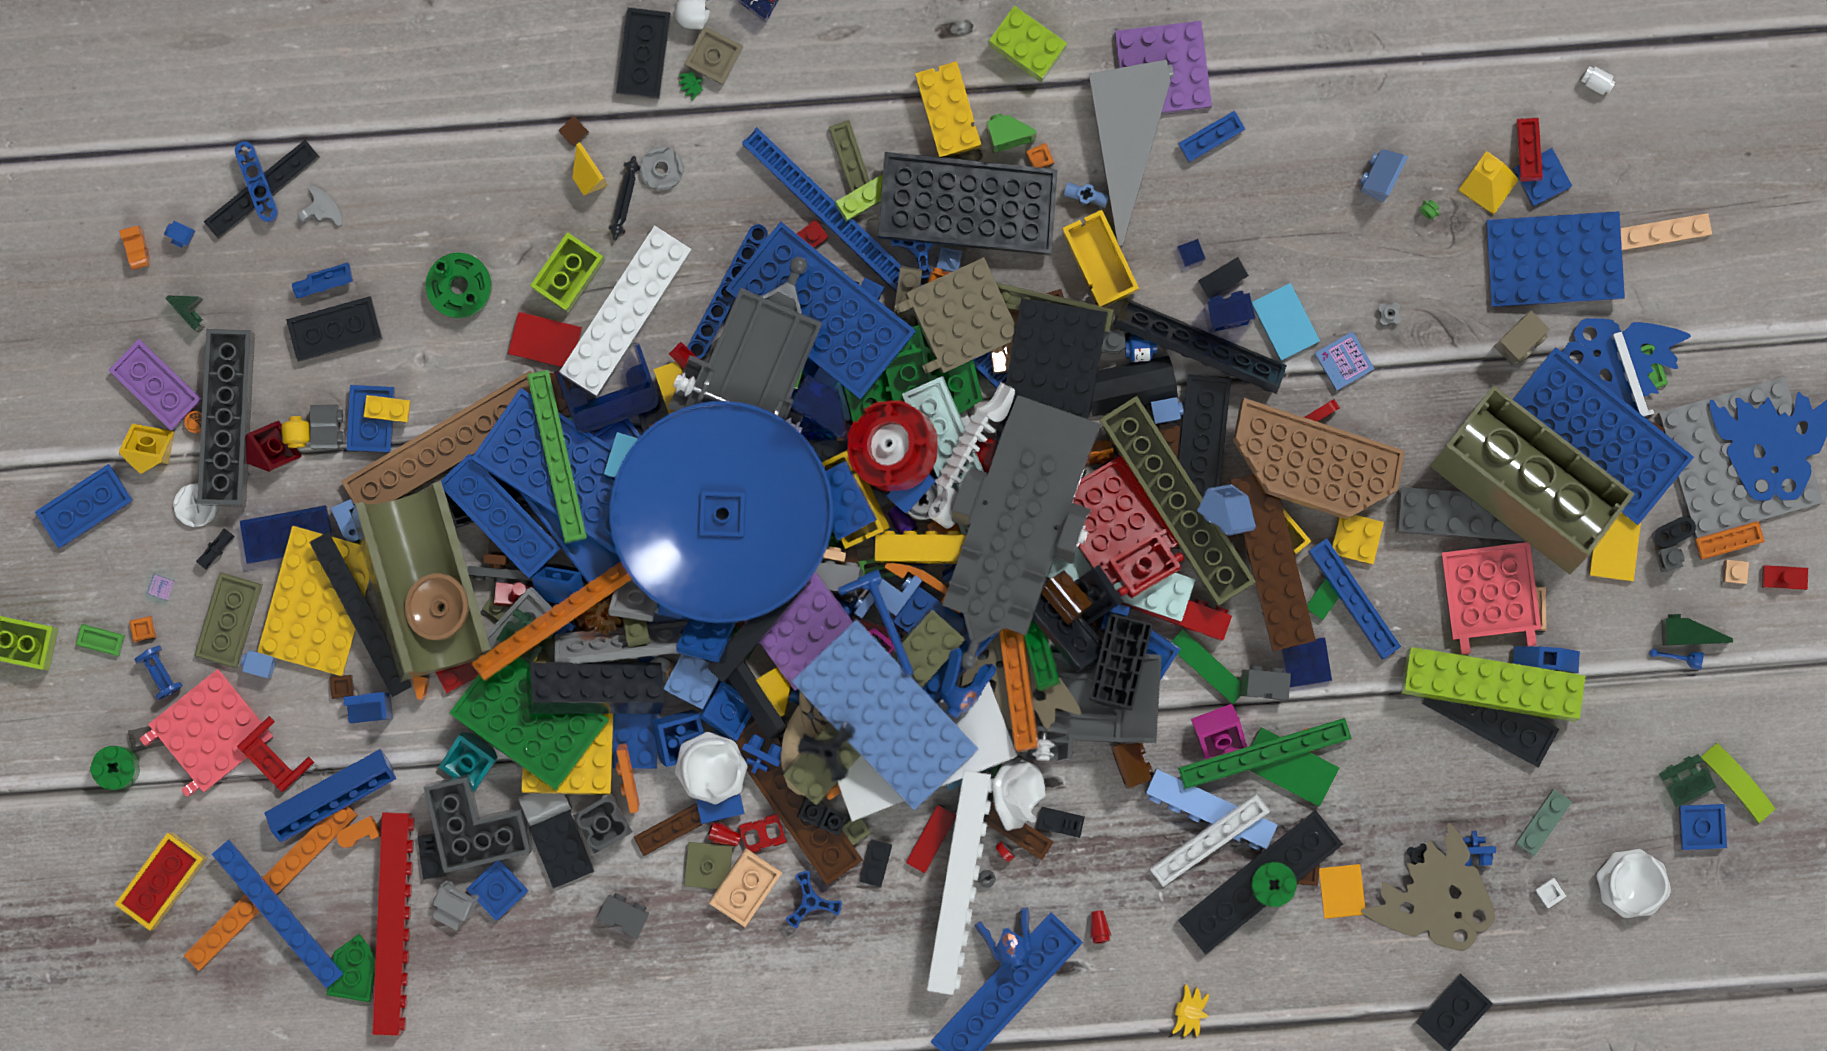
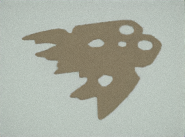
[961,633,1081,731]
[1361,823,1495,950]

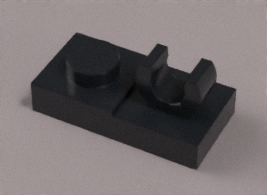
[1037,807,1085,838]
[418,833,446,880]

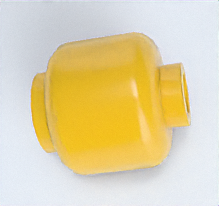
[281,416,310,448]

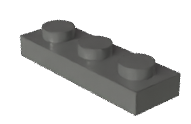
[467,566,533,585]

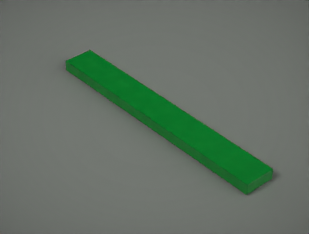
[1178,718,1352,790]

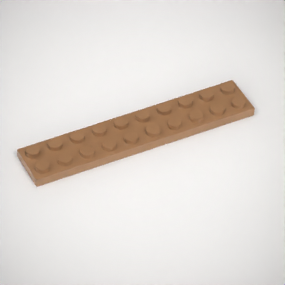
[341,370,532,504]

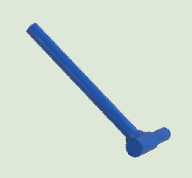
[838,569,914,676]

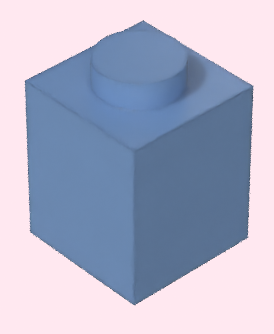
[1150,397,1184,425]
[241,650,277,679]

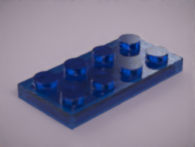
[240,505,332,564]

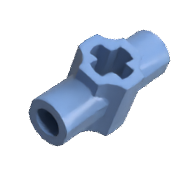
[1063,182,1109,208]

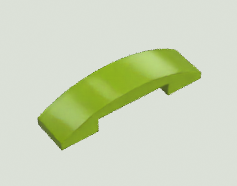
[1700,743,1775,824]

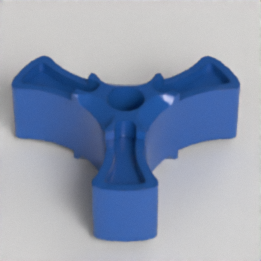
[891,240,935,280]
[786,871,842,928]

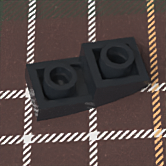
[1198,257,1249,299]
[796,796,848,836]

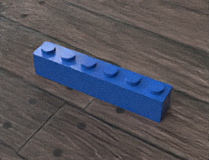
[264,749,397,843]

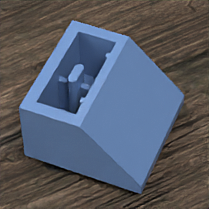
[1197,485,1256,535]

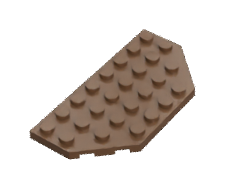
[1233,398,1405,519]

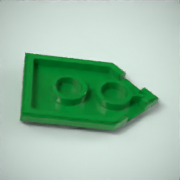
[326,933,376,1003]

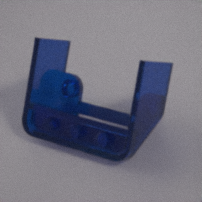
[554,342,658,433]
[790,375,846,441]

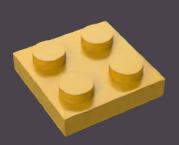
[1332,515,1384,565]

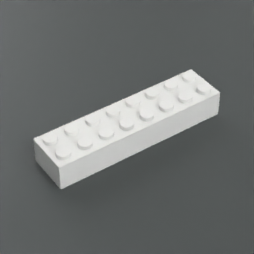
[559,225,691,398]

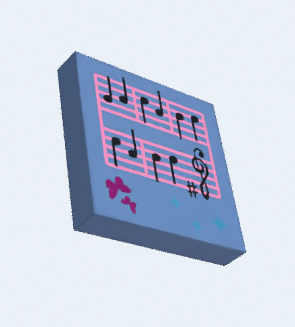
[1314,331,1375,391]

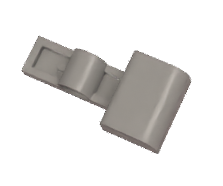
[515,762,572,826]

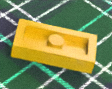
[364,395,411,423]

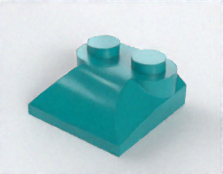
[439,732,498,792]

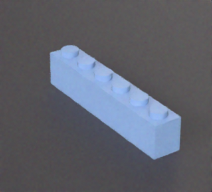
[1145,769,1277,851]

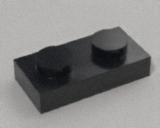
[860,839,892,887]

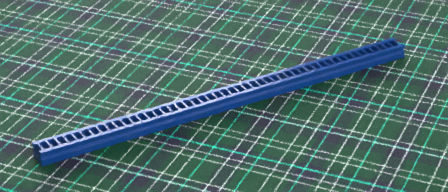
[742,127,1008,389]

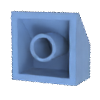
[1359,149,1408,202]

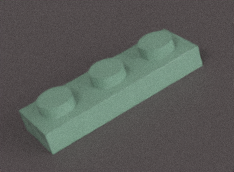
[1516,789,1572,856]

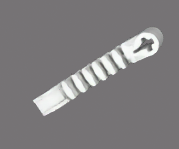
[928,383,1015,528]

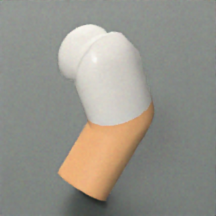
[650,657,674,680]

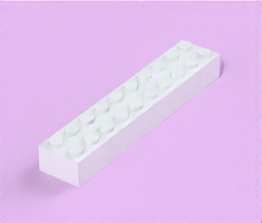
[927,770,994,995]

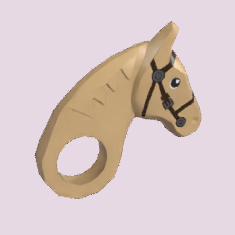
[781,691,829,795]

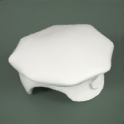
[675,732,748,804]
[993,758,1046,830]
[1596,849,1671,918]

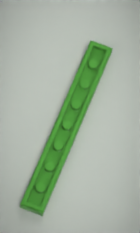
[527,370,587,544]

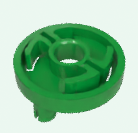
[426,252,492,319]

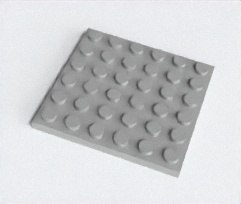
[1658,377,1823,539]

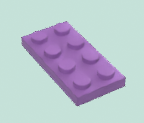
[109,339,203,431]

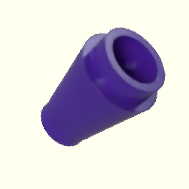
[887,506,918,535]

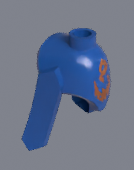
[940,648,996,718]
[974,907,1032,970]

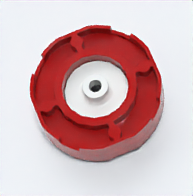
[848,401,938,491]

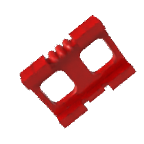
[739,813,787,853]

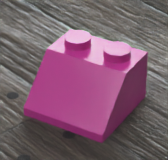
[1191,704,1247,760]

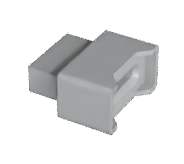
[433,880,479,931]

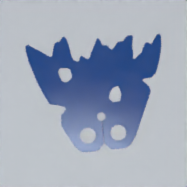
[1563,318,1691,412]
[1710,392,1827,501]

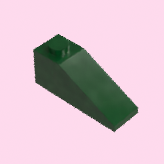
[1661,614,1733,646]

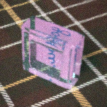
[146,573,175,601]

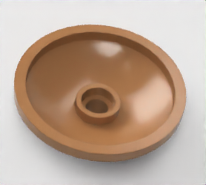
[405,573,469,640]

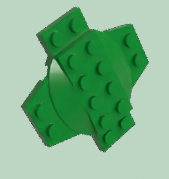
[845,325,983,422]

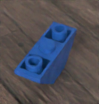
[1512,646,1580,673]

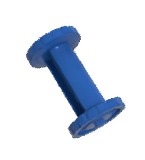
[134,645,183,700]

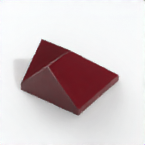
[246,420,302,472]

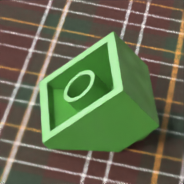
[986,114,1036,153]

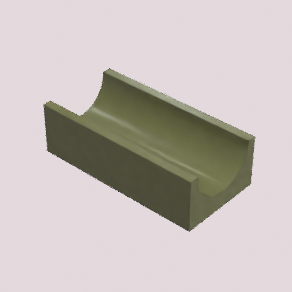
[1430,385,1635,575]
[352,482,491,682]

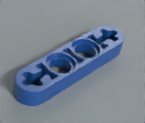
[235,141,279,223]

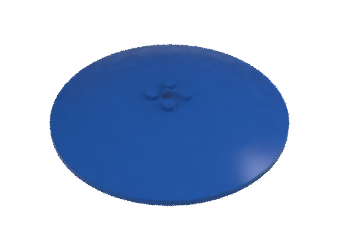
[610,401,833,623]

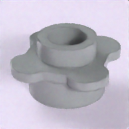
[1378,302,1402,325]

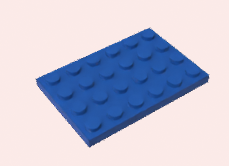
[1487,211,1625,307]

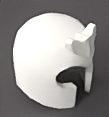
[675,0,711,30]

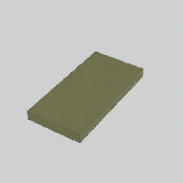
[194,572,263,669]

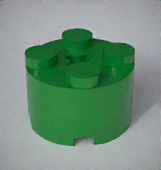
[90,746,140,790]
[1251,862,1297,907]

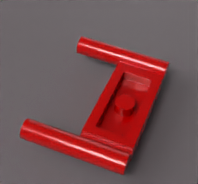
[237,716,315,793]

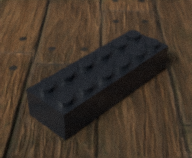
[526,662,665,714]

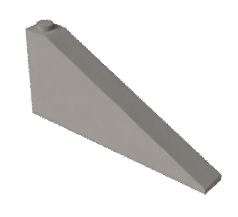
[1089,60,1174,247]

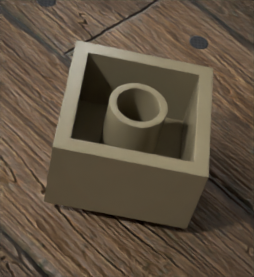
[1494,310,1550,365]

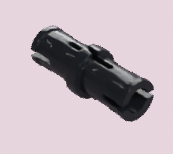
[196,528,235,570]

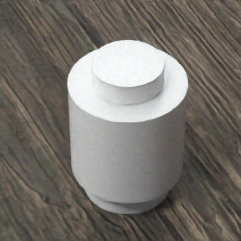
[1581,66,1615,95]

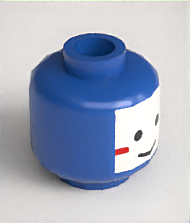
[1125,334,1157,362]

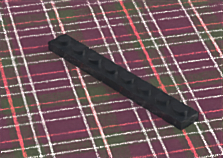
[309,532,412,697]

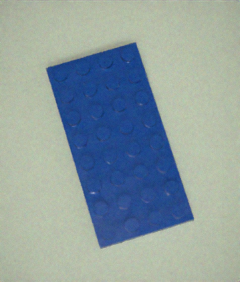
[726,221,917,400]
[1513,347,1694,525]
[471,388,619,556]

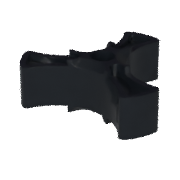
[798,721,856,782]

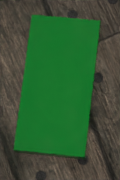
[1249,727,1340,807]

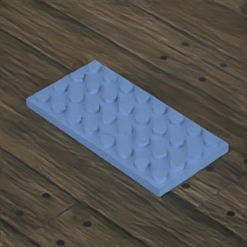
[791,620,979,810]

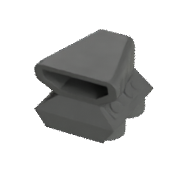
[573,794,633,854]

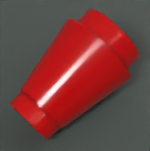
[707,822,741,847]
[1090,910,1112,944]

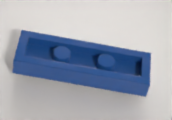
[1178,110,1245,163]

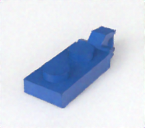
[292,262,353,298]

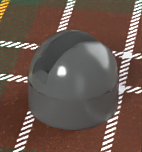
[978,870,996,888]

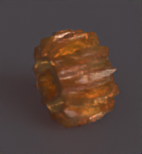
[584,598,622,635]

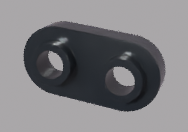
[1653,516,1696,548]

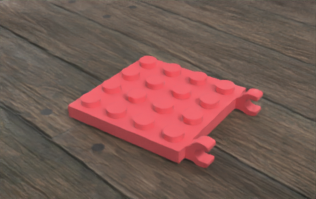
[1441,542,1541,655]
[140,669,274,797]

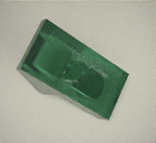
[165,295,205,333]

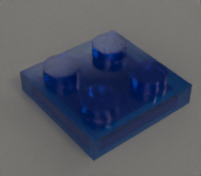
[1282,637,1332,687]

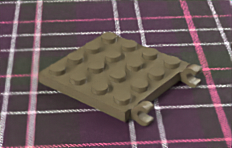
[894,258,1016,374]

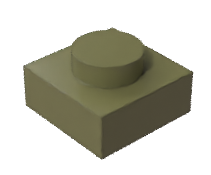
[842,818,871,845]

